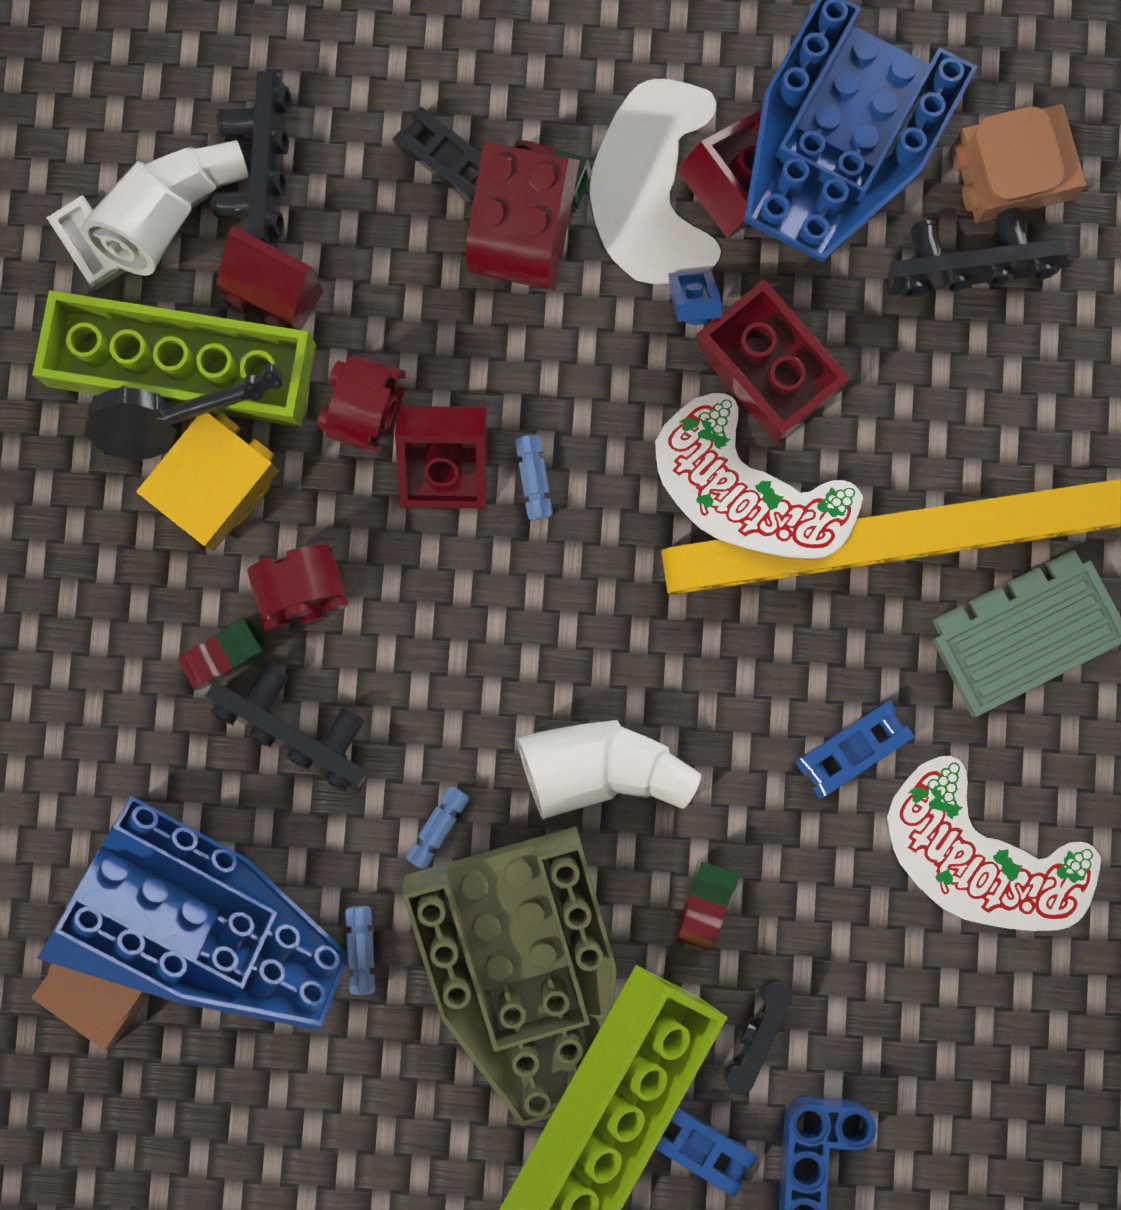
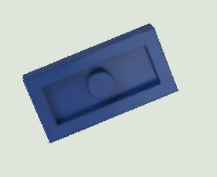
[668,270,722,325]

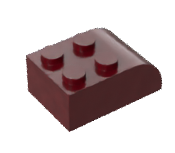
[466,142,580,291]
[696,279,851,444]

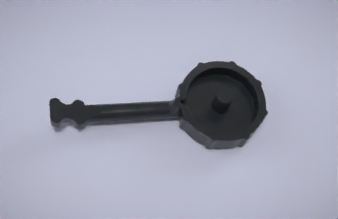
[84,363,283,461]

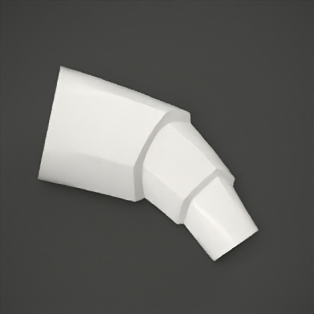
[80,140,249,276]
[517,720,701,819]

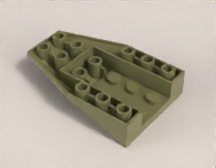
[403,826,617,1126]

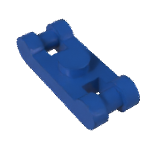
[795,699,915,799]
[655,1106,758,1197]

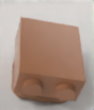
[951,104,1086,224]
[31,963,151,1050]

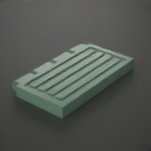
[932,550,1121,718]

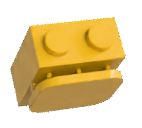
[136,412,279,552]

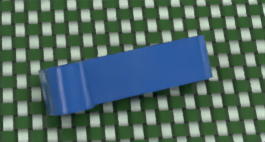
[779,1097,877,1210]

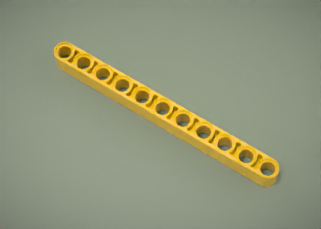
[661,479,1121,594]

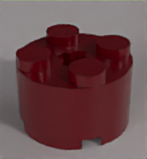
[317,355,406,455]
[247,545,349,632]

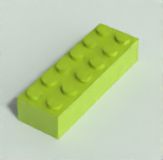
[32,290,316,428]
[500,965,728,1210]

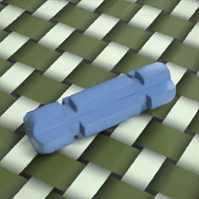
[515,435,553,520]
[406,786,469,869]
[345,906,376,995]

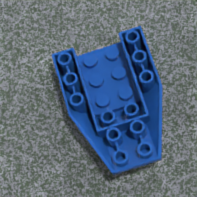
[744,0,978,263]
[37,796,347,1030]

